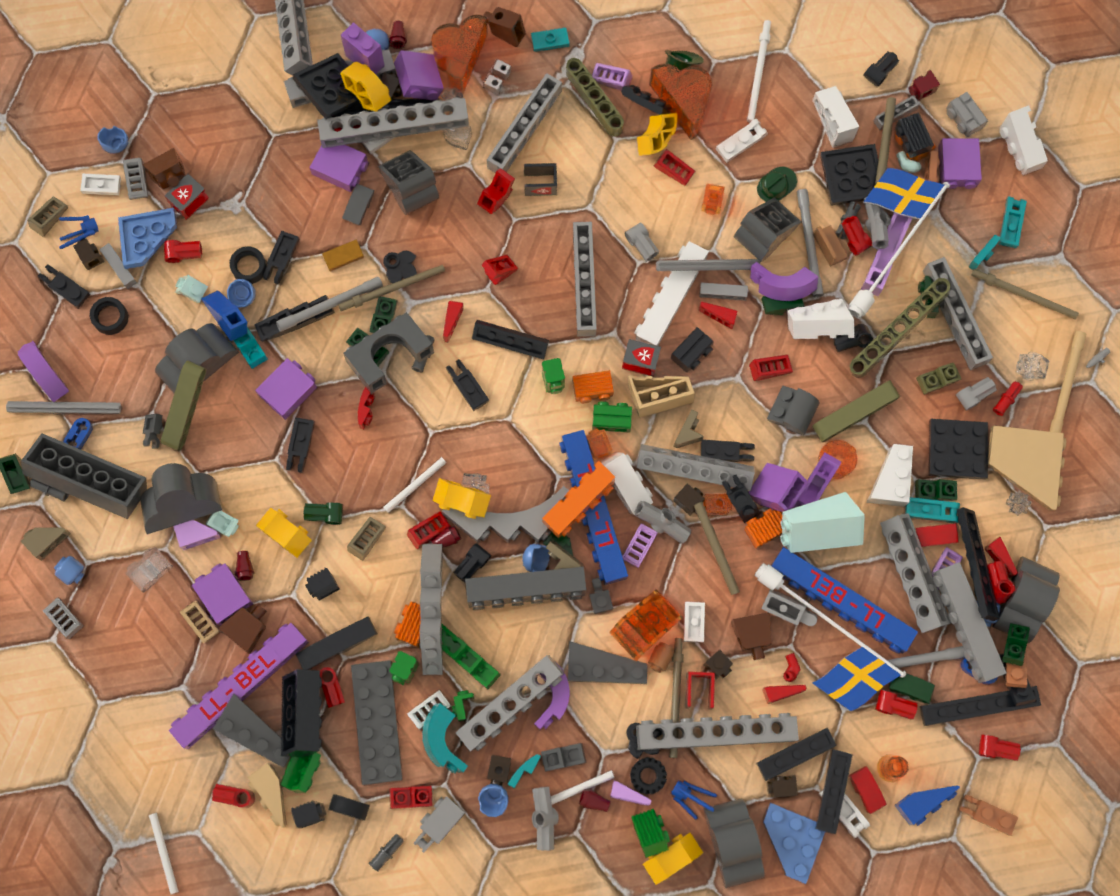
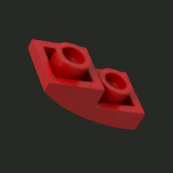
[358,387,375,430]
[916,523,959,547]
[849,766,887,814]
[389,786,432,809]

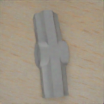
[864,198,891,249]
[635,501,691,543]
[532,786,559,851]

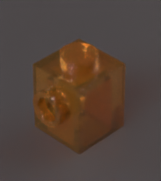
[701,183,725,215]
[586,429,612,461]
[703,494,732,517]

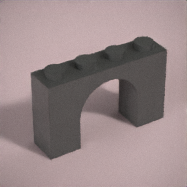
[343,312,434,394]

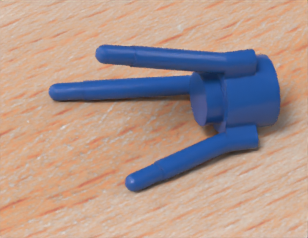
[59,215,99,249]
[671,780,717,820]

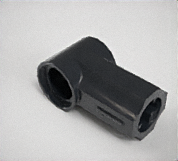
[863,51,899,87]
[833,324,873,352]
[453,543,492,583]

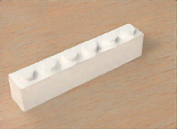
[634,241,709,346]

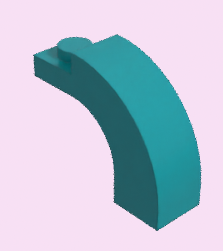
[422,703,468,773]

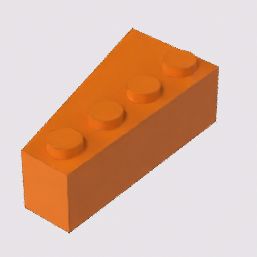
[542,460,615,538]

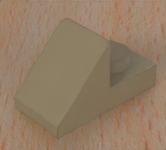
[673,410,704,448]
[546,541,584,570]

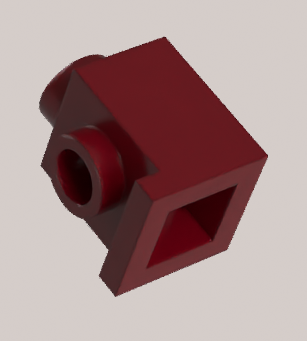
[909,69,940,101]

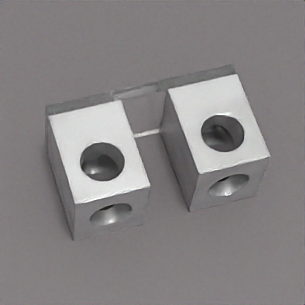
[483,59,511,95]

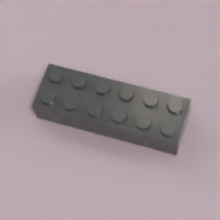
[21,433,147,519]
[465,567,586,610]

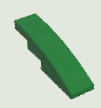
[442,624,501,689]

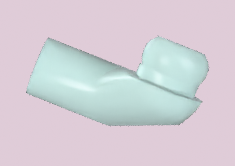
[896,151,921,173]

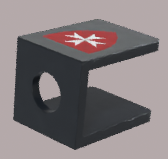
[524,163,557,196]

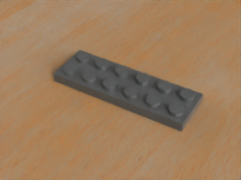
[351,660,403,785]

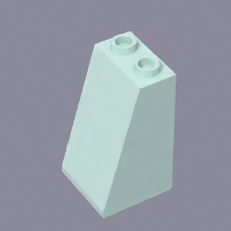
[780,492,865,553]

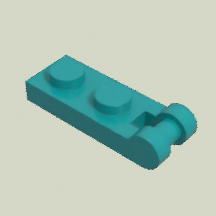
[998,196,1027,248]
[905,497,960,524]

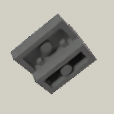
[767,386,820,436]

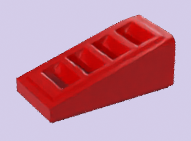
[653,149,695,186]
[443,301,464,342]
[698,302,738,329]
[749,355,793,381]
[407,511,451,550]
[984,537,1018,578]
[762,685,807,704]

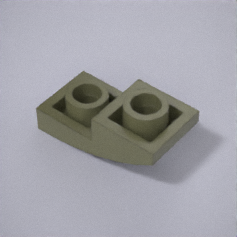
[916,362,961,395]

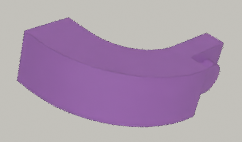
[750,262,818,301]
[17,341,69,402]
[792,452,841,509]
[534,664,570,730]

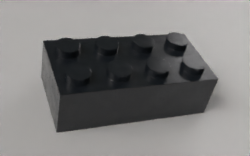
[281,669,322,757]

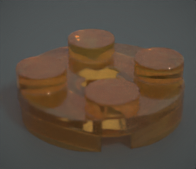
[818,440,857,479]

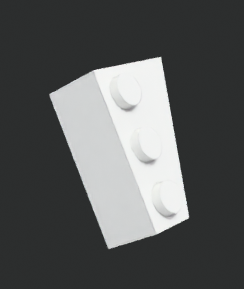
[813,86,859,148]
[1000,105,1048,175]
[787,299,854,339]
[866,444,913,507]
[600,452,653,515]

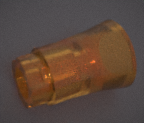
[877,754,909,782]

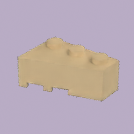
[628,375,695,418]

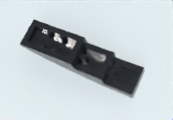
[254,295,335,342]
[296,616,377,670]

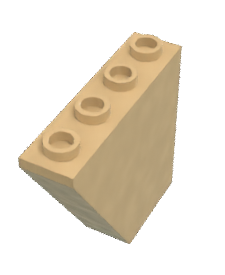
[988,426,1066,511]

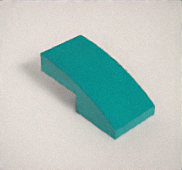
[234,328,268,369]
[508,754,541,789]

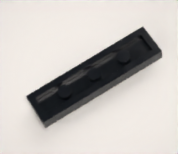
[472,320,549,359]
[756,728,837,781]
[815,749,853,834]

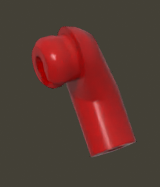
[783,653,800,682]

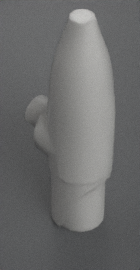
[1086,348,1110,368]

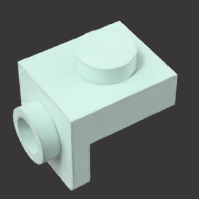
[175,275,208,303]
[205,511,239,537]

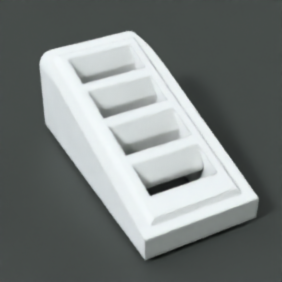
[407,690,451,730]

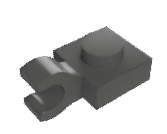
[143,414,163,449]
[589,578,613,614]

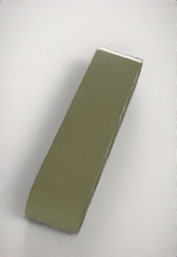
[566,58,624,137]
[161,360,207,451]
[812,380,901,443]

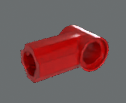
[842,216,872,256]
[164,240,203,263]
[987,561,1015,604]
[320,667,345,708]
[875,690,918,720]
[978,735,1021,761]
[212,784,255,808]

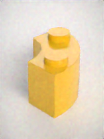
[340,61,391,112]
[637,113,677,156]
[433,478,491,519]
[256,508,312,558]
[643,832,703,885]

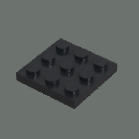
[292,53,360,120]
[820,144,878,206]
[928,419,988,480]

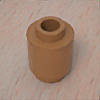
[648,642,674,673]

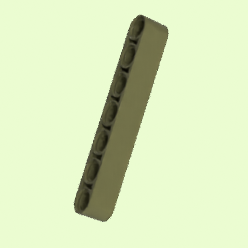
[850,278,950,378]

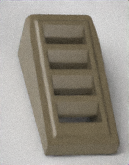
[28,196,68,237]
[347,517,386,561]

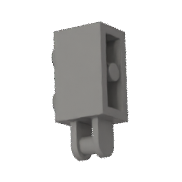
[761,590,818,626]
[413,797,465,853]

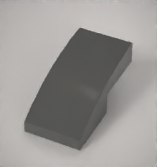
[342,184,375,225]
[541,743,587,772]

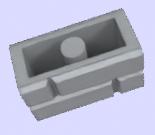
[946,92,988,138]

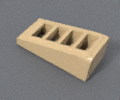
[180,600,220,643]

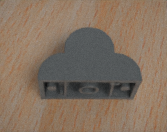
[378,150,439,215]
[734,197,801,262]
[155,323,239,393]
[140,463,222,534]
[992,556,1060,643]
[703,798,765,889]

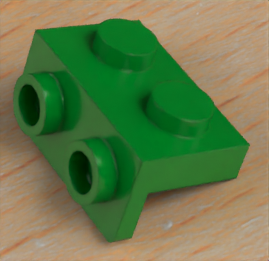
[280,753,321,793]

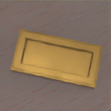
[322,239,364,271]

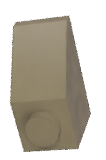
[20,528,70,561]

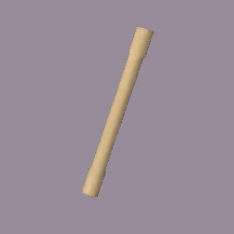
[1049,331,1087,433]

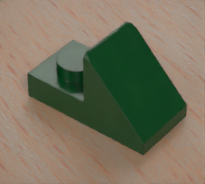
[0,453,30,494]

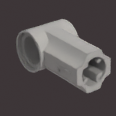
[625,222,659,261]
[956,377,997,411]

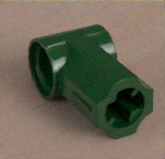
[303,502,343,525]

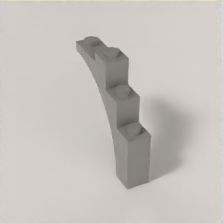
[442,486,569,543]
[420,544,443,675]

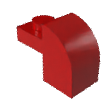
[477,168,515,214]

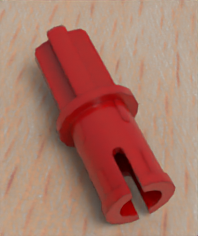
[992,381,1023,416]

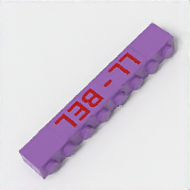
[168,623,309,750]

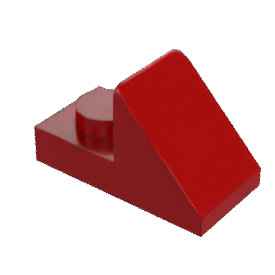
[482,255,518,285]

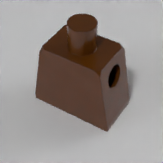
[482,7,526,48]
[143,148,186,189]
[218,604,267,654]
[731,612,771,661]

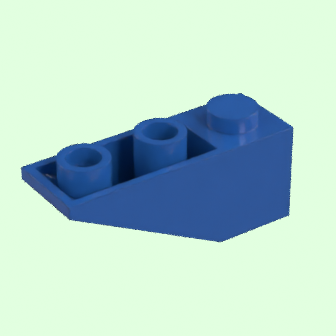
[201,291,247,341]
[894,785,960,826]

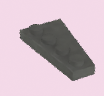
[568,641,648,684]
[213,693,289,768]

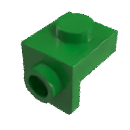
[451,690,474,722]

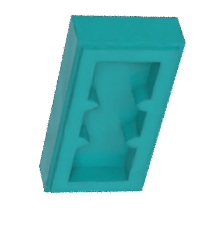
[531,27,570,52]
[969,235,1001,270]

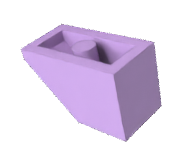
[173,520,221,550]

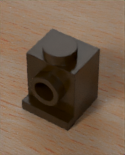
[73,238,105,270]
[767,775,798,798]

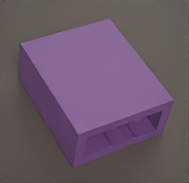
[341,22,385,74]
[394,50,444,100]
[938,138,982,189]
[309,145,369,192]
[255,358,317,420]
[749,463,809,512]
[192,563,253,626]

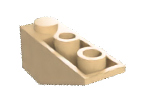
[248,763,287,828]

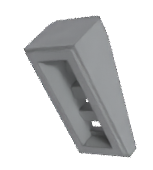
[123,158,148,200]
[43,597,84,639]

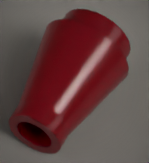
[389,20,407,49]
[431,526,461,548]
[235,551,255,581]
[579,789,610,812]

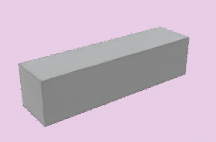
[873,95,920,130]
[99,243,137,289]
[699,282,748,301]

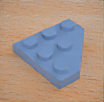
[118,208,177,269]
[763,803,825,884]

